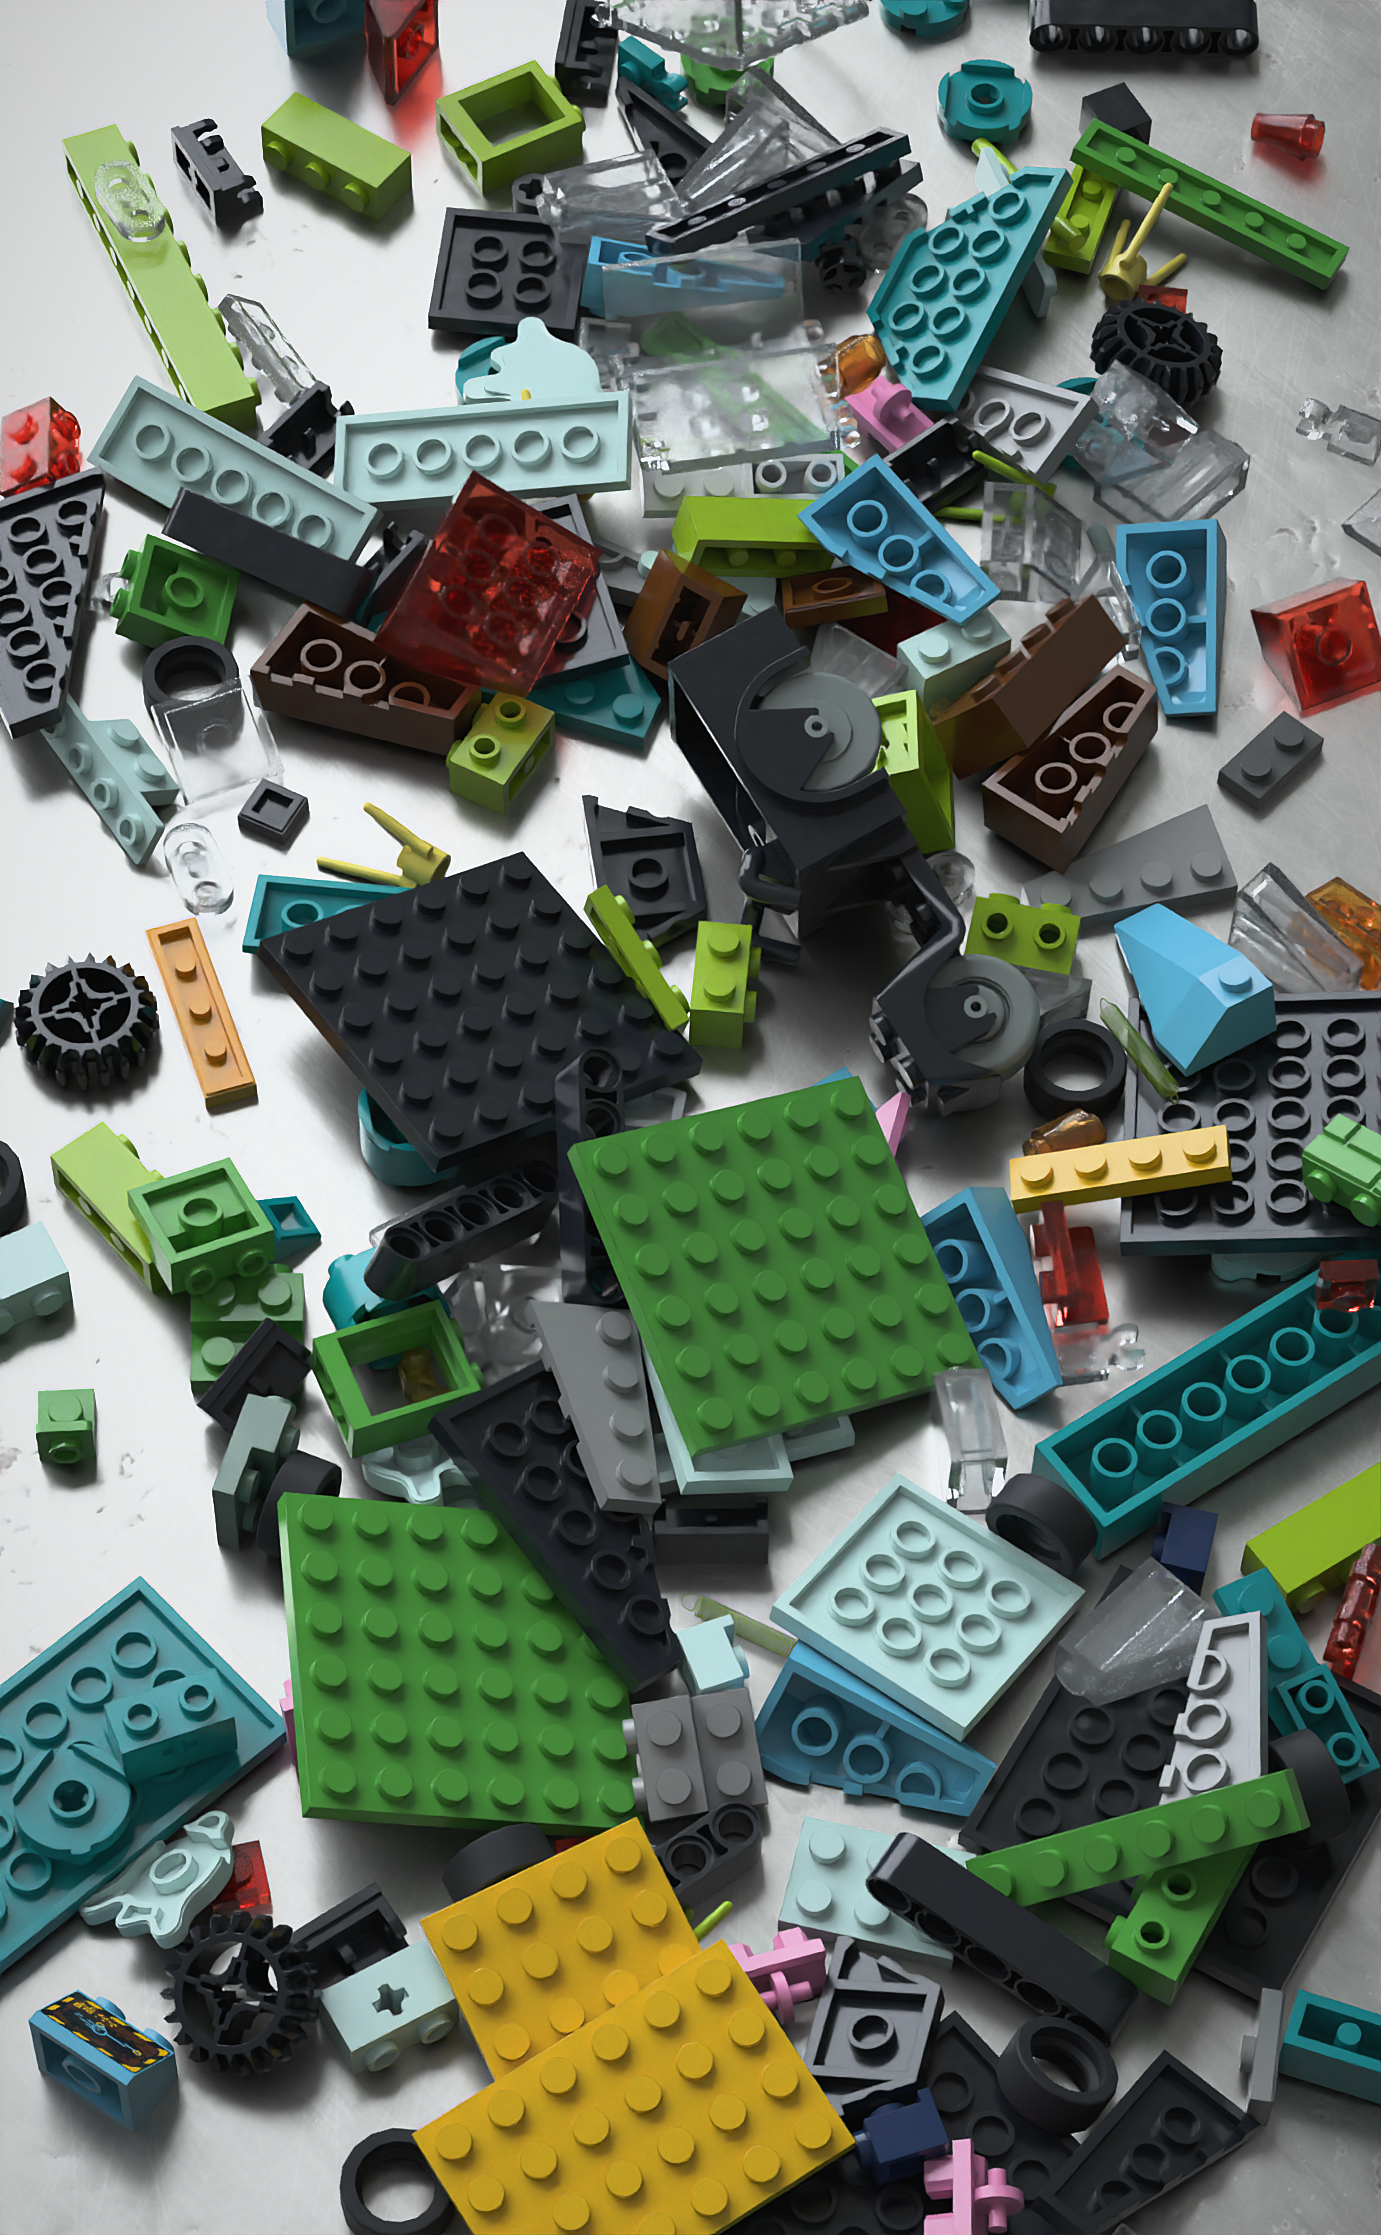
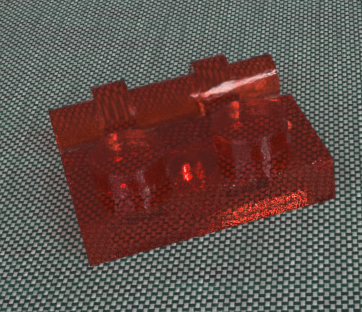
[1322,1544,1381,1681]

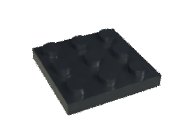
[428,207,591,342]

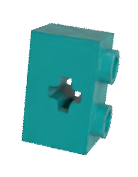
[103,1667,238,1785]

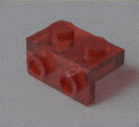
[0,396,81,499]
[1030,1200,1109,1330]

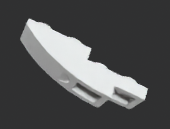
[639,454,845,518]

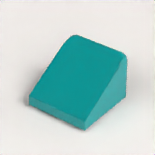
[256,1196,322,1264]

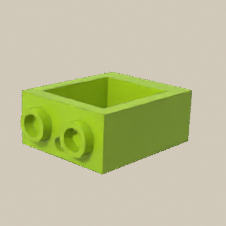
[435,59,586,195]
[871,689,955,854]

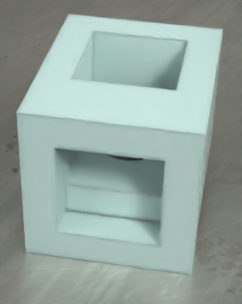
[676,1614,750,1697]

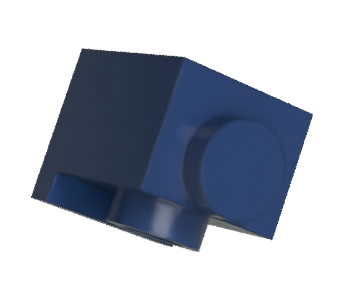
[1149,1501,1219,1600]
[851,2087,949,2187]

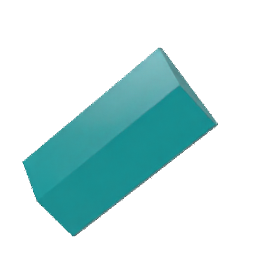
[242,874,412,954]

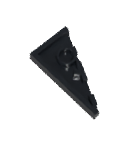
[615,76,741,222]

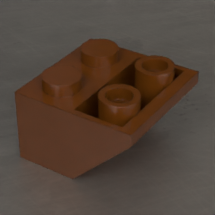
[622,548,748,681]

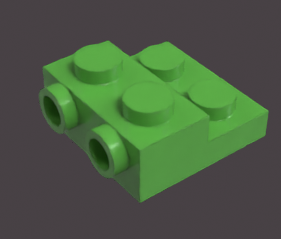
[109,533,241,649]
[127,1157,275,1295]
[190,1264,305,1392]

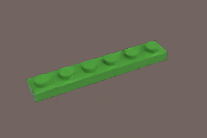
[1069,118,1350,291]
[965,1768,1311,1907]

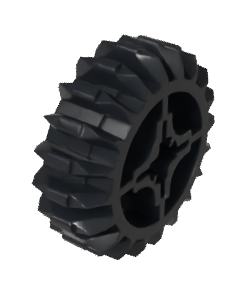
[1089,297,1223,411]
[13,951,160,1090]
[160,1911,323,2076]

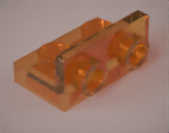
[1288,876,1381,990]

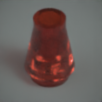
[1251,112,1325,161]

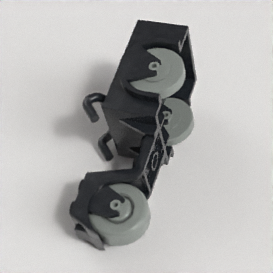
[667,605,1040,1118]

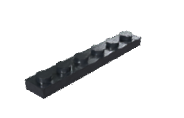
[644,126,912,263]

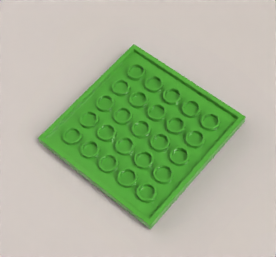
[567,1075,985,1458]
[277,1492,645,1837]

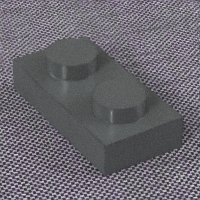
[1217,711,1324,811]

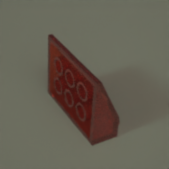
[372,470,603,698]

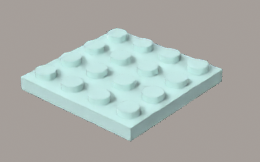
[769,1473,1086,1742]

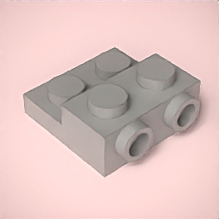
[622,1687,769,1825]

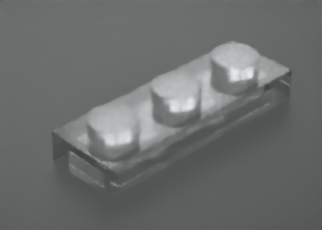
[217,293,332,408]

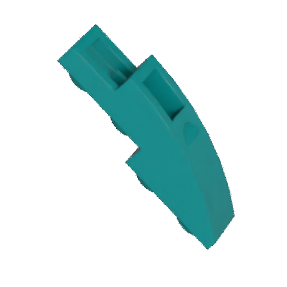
[1212,1567,1381,1785]

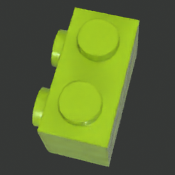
[446,688,555,816]
[964,893,1081,990]
[689,921,761,1049]

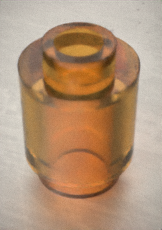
[813,334,887,401]
[1022,1108,1107,1157]

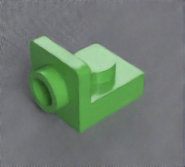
[35,1388,96,1463]

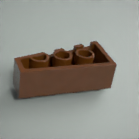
[932,594,1128,781]
[250,600,481,756]
[982,664,1158,875]

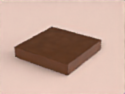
[781,566,888,629]

